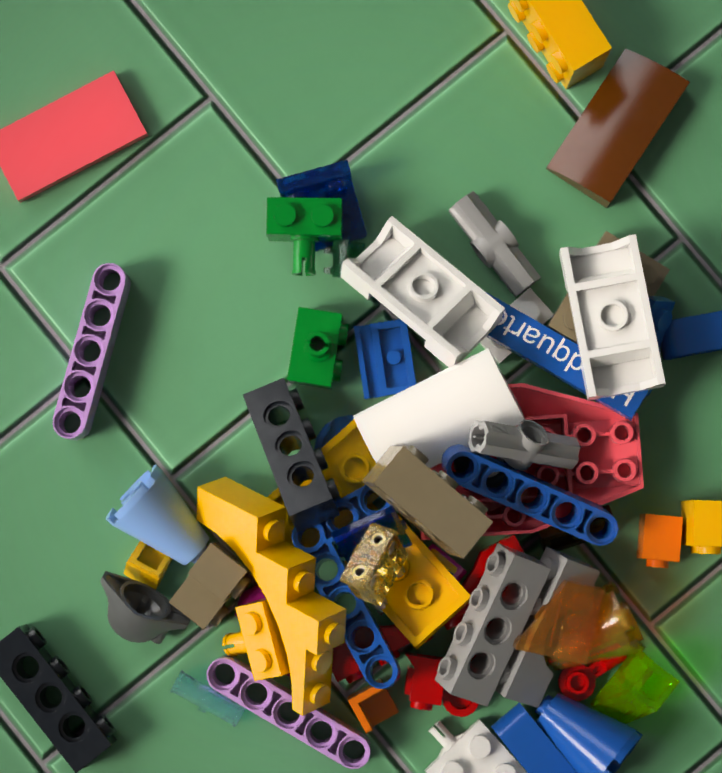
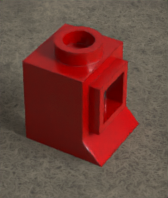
[404,652,444,711]

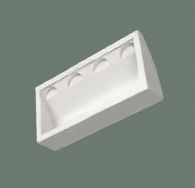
[353,348,525,468]

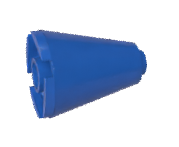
[535,693,643,773]

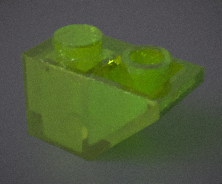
[591,646,680,724]

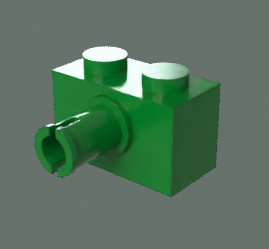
[266,197,343,276]
[287,307,349,390]

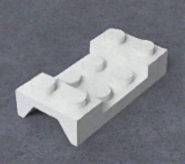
[341,216,505,367]
[559,234,666,401]

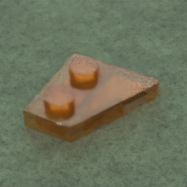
[513,579,605,664]

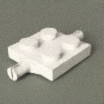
[424,719,528,773]

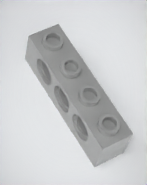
[434,543,551,706]

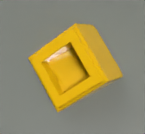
[124,541,173,590]

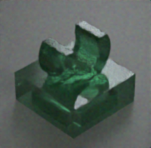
[324,239,365,278]

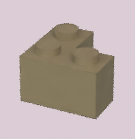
[169,542,252,630]

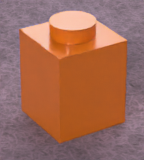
[636,514,683,568]

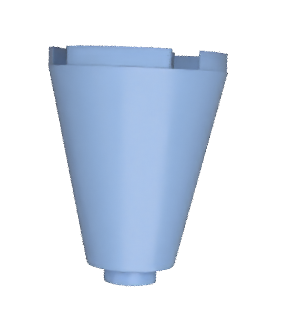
[106,464,209,565]

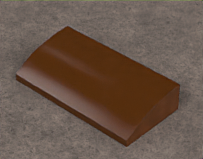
[546,48,690,208]

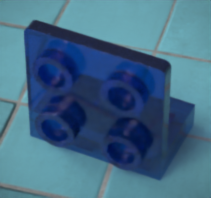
[276,160,367,252]

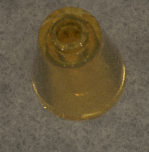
[543,582,646,671]

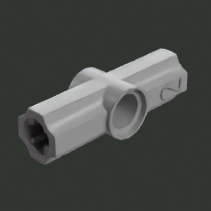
[448,191,541,298]
[468,420,581,470]

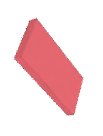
[0,70,149,203]

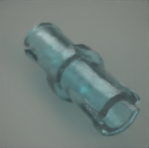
[170,670,246,727]

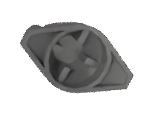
[100,571,190,644]

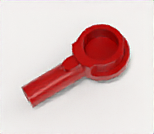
[558,646,628,701]

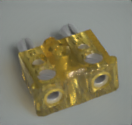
[340,523,408,610]

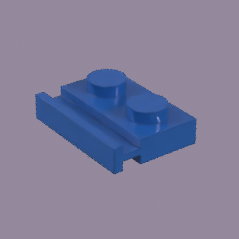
[354,319,416,400]

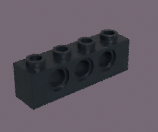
[243,378,341,532]
[0,624,117,773]

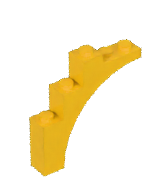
[197,477,347,716]

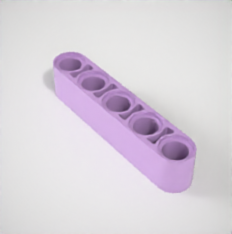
[52,263,131,440]
[207,655,371,769]

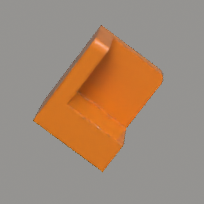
[348,678,399,734]

